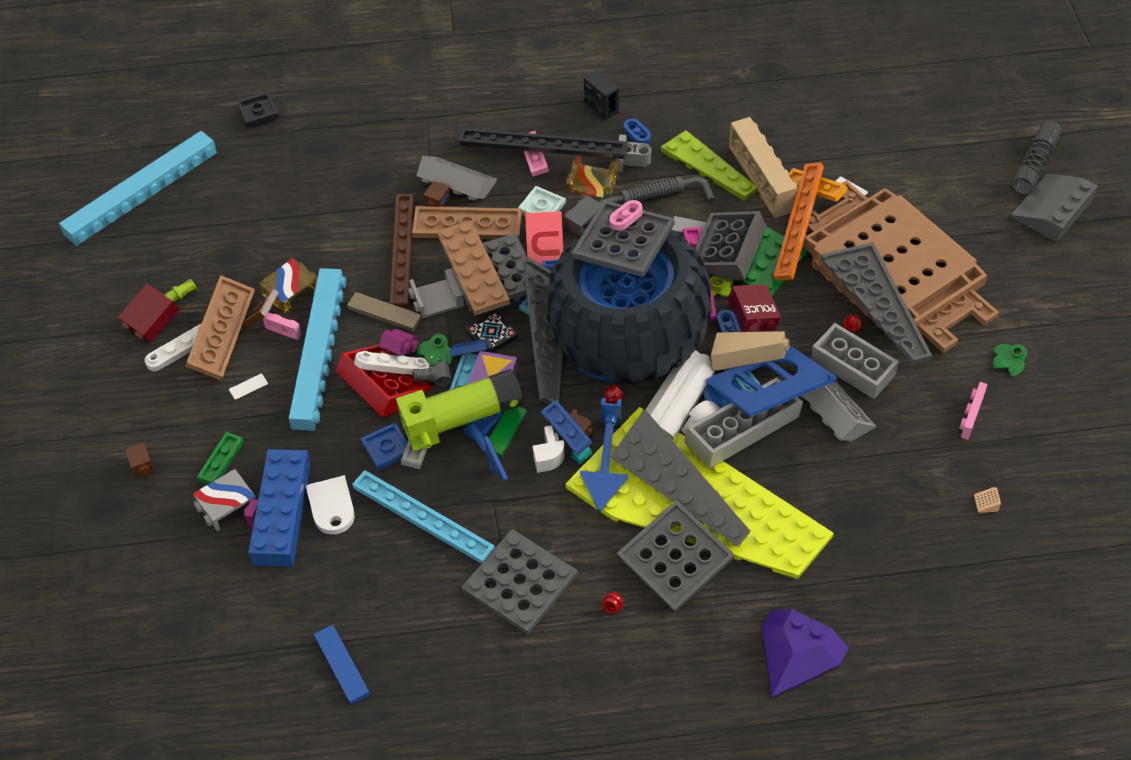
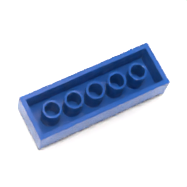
[248,449,311,567]

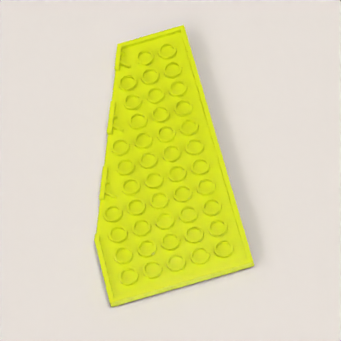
[566,407,833,579]

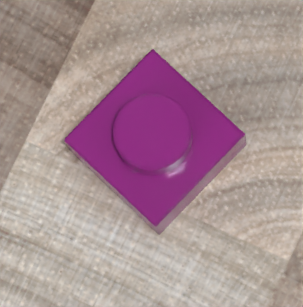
[244,499,258,527]

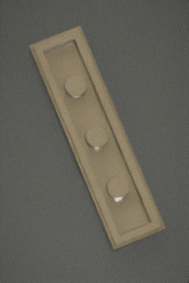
[347,292,422,332]

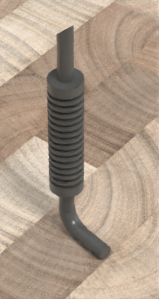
[599,176,715,205]

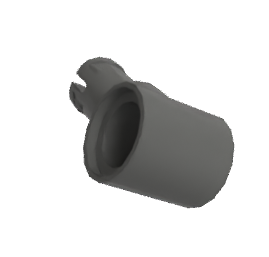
[412,361,452,387]

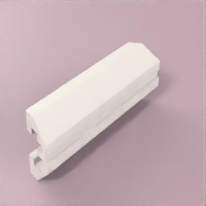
[646,350,715,439]

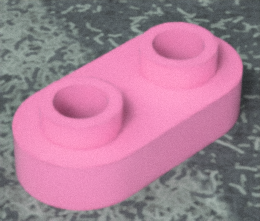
[609,200,643,230]

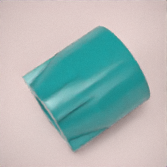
[571,446,593,464]

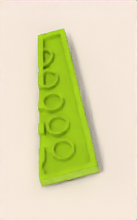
[661,131,758,201]

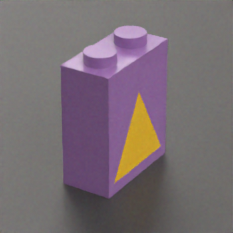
[469,351,518,383]

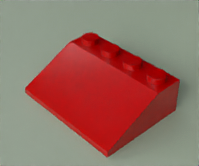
[336,344,432,418]

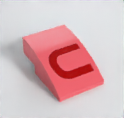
[526,211,563,265]

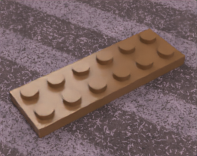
[412,206,522,240]
[437,221,510,315]
[185,275,255,380]

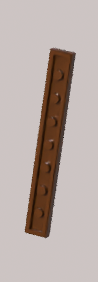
[390,194,414,308]

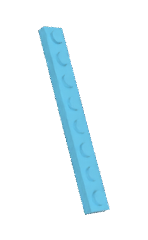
[352,470,495,564]

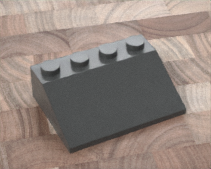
[1010,174,1098,242]
[696,211,767,280]

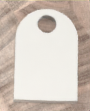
[306,475,355,534]

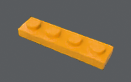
[789,168,848,202]

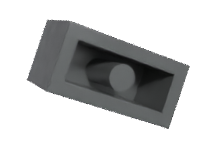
[564,195,602,237]

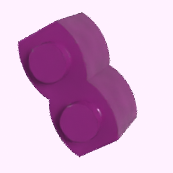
[379,329,419,356]

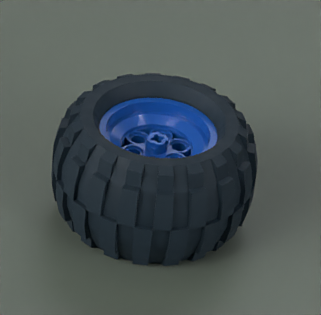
[547,223,712,383]

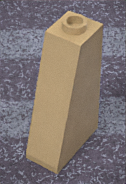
[711,331,789,370]

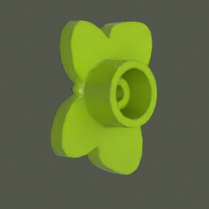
[710,276,734,298]

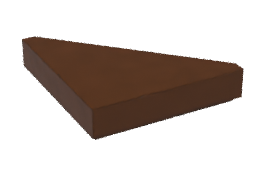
[242,289,279,328]

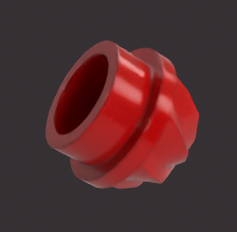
[843,314,863,333]
[604,384,624,404]
[602,592,623,614]

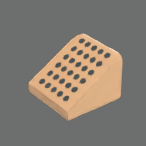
[974,487,1001,513]

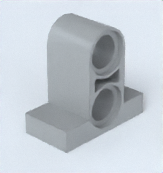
[616,135,651,172]

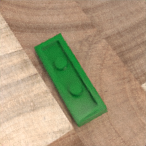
[489,407,527,458]
[197,432,244,485]

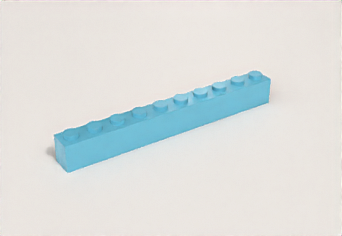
[59,131,217,246]
[289,268,346,431]

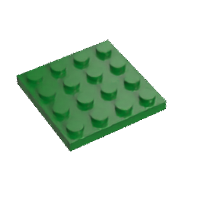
[734,227,808,297]

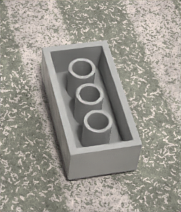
[811,323,899,399]

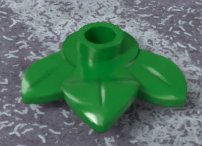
[417,334,453,368]
[993,344,1027,377]

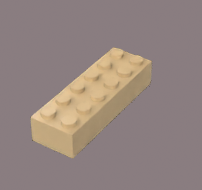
[729,117,798,218]

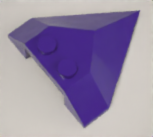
[762,609,849,698]

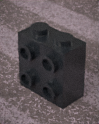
[583,70,619,120]

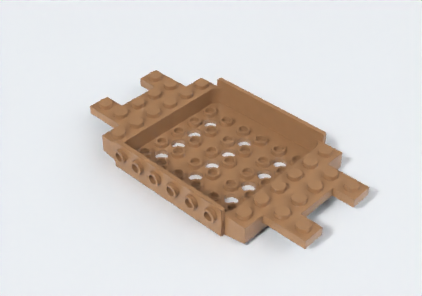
[803,180,999,353]

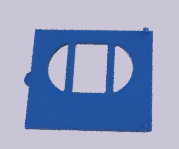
[706,345,837,417]

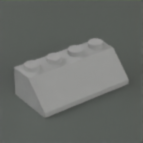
[416,156,497,201]
[801,381,876,441]

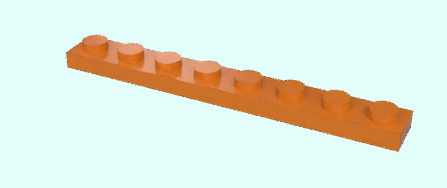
[773,162,824,281]

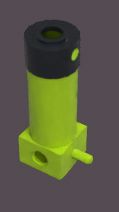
[396,369,523,452]

